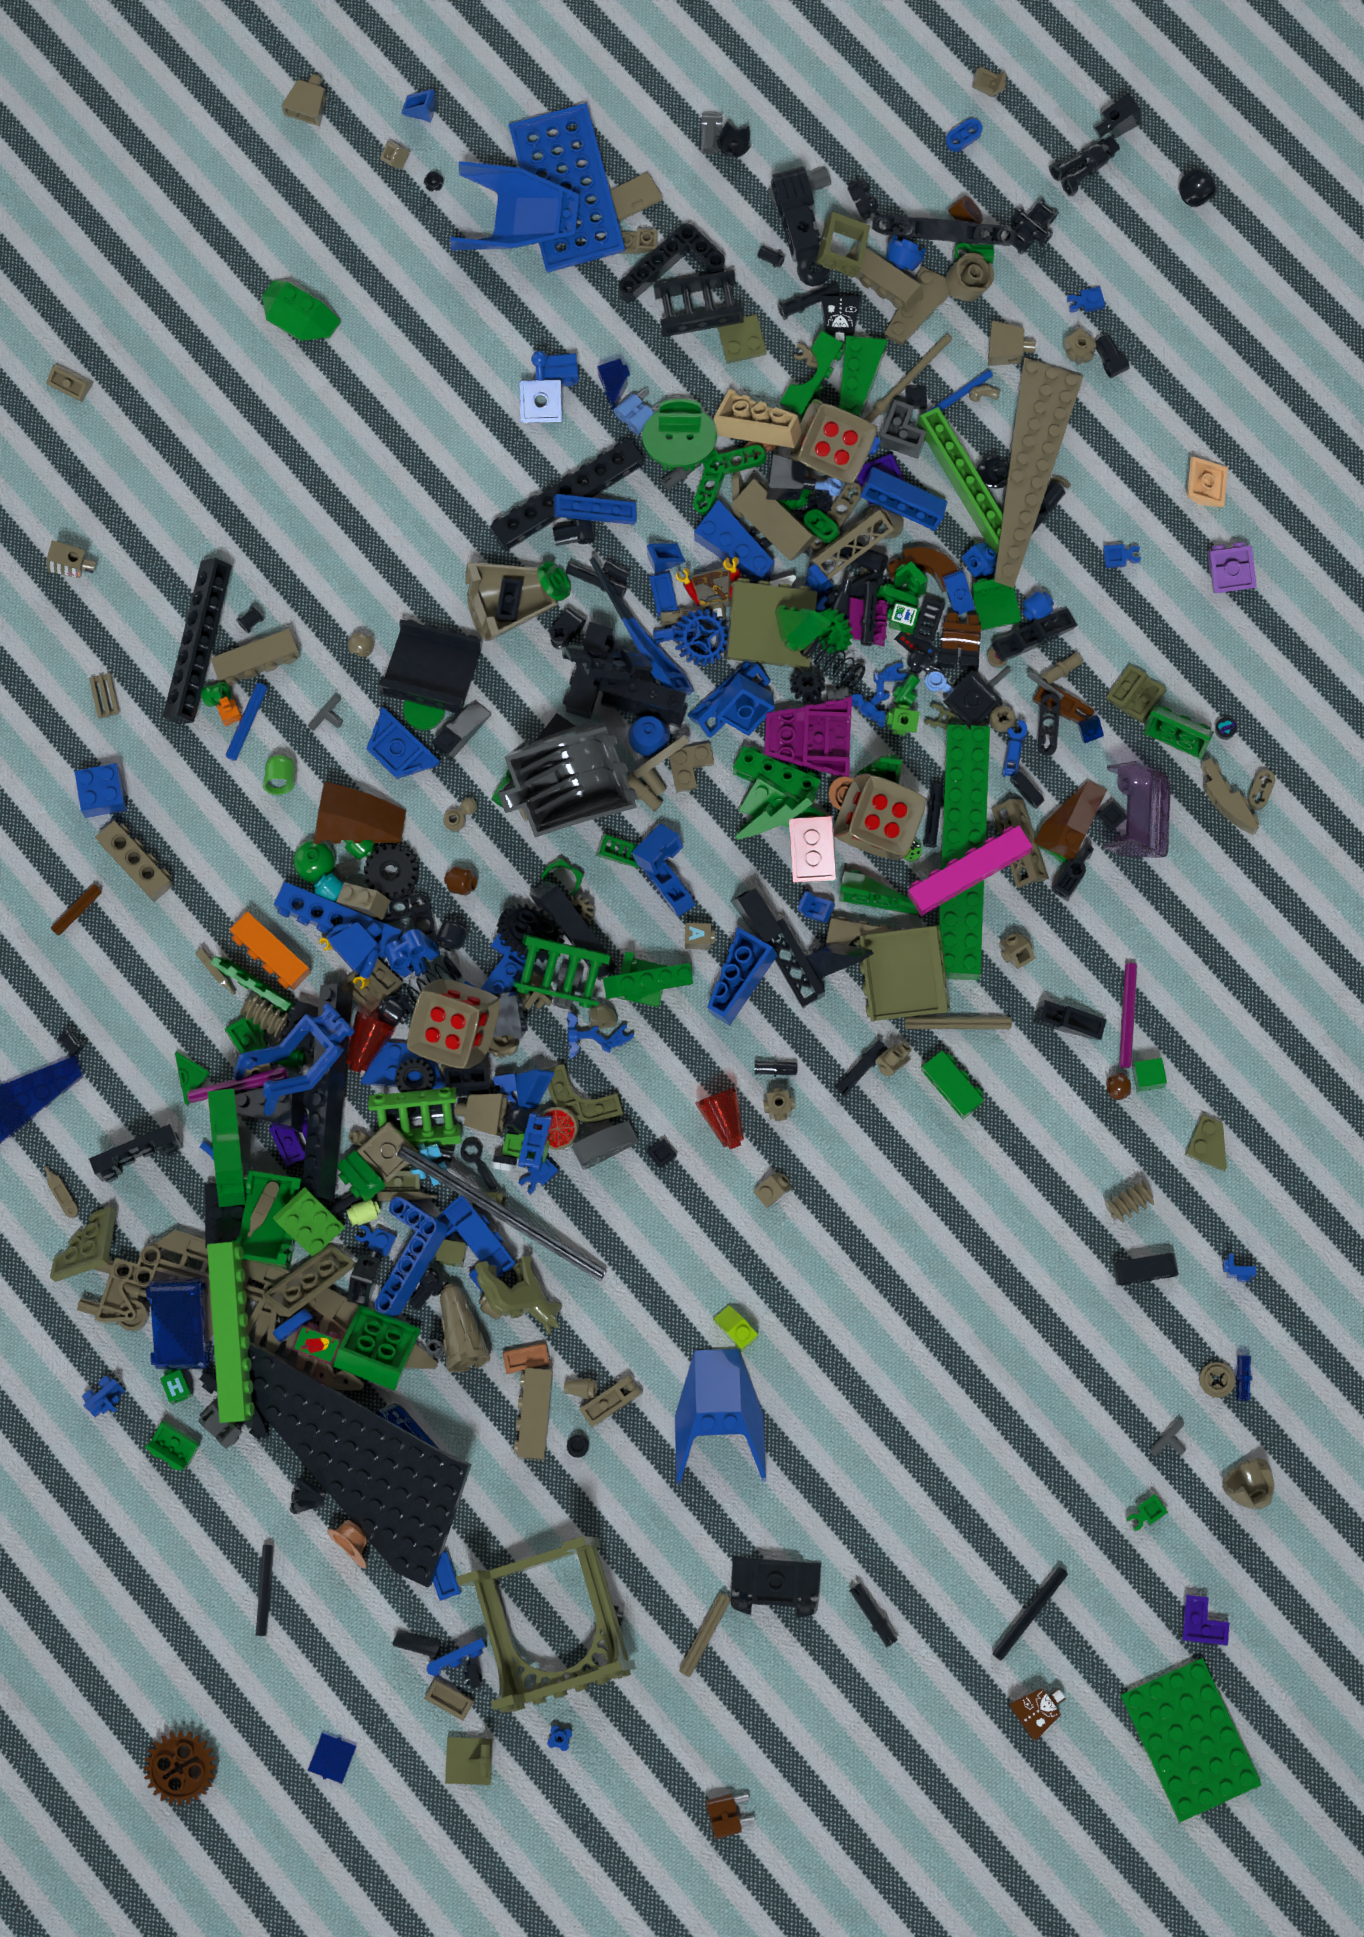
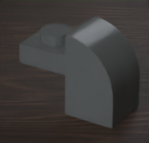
[198,1404,242,1449]

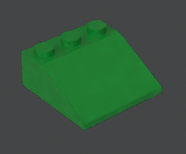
[1143,706,1214,760]
[333,1305,421,1391]

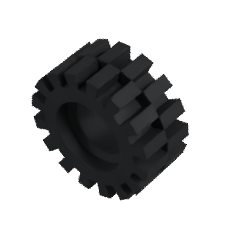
[394,1058,435,1093]

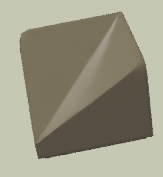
[380,140,410,170]

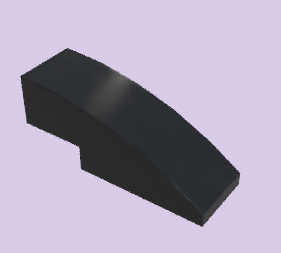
[1034,1000,1107,1040]

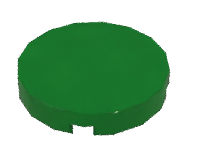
[537,561,571,601]
[403,701,445,731]

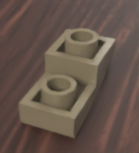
[619,229,658,254]

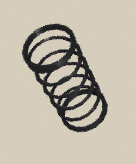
[800,636,866,689]
[396,956,462,1016]

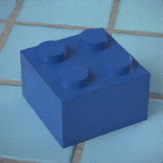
[74,763,127,818]

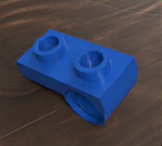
[805,564,834,600]

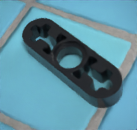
[1038,694,1061,756]

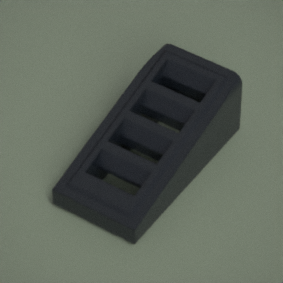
[913,597,946,643]

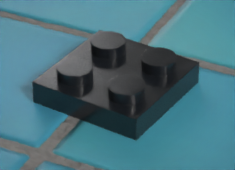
[942,670,1002,728]

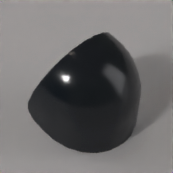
[1179,168,1217,207]

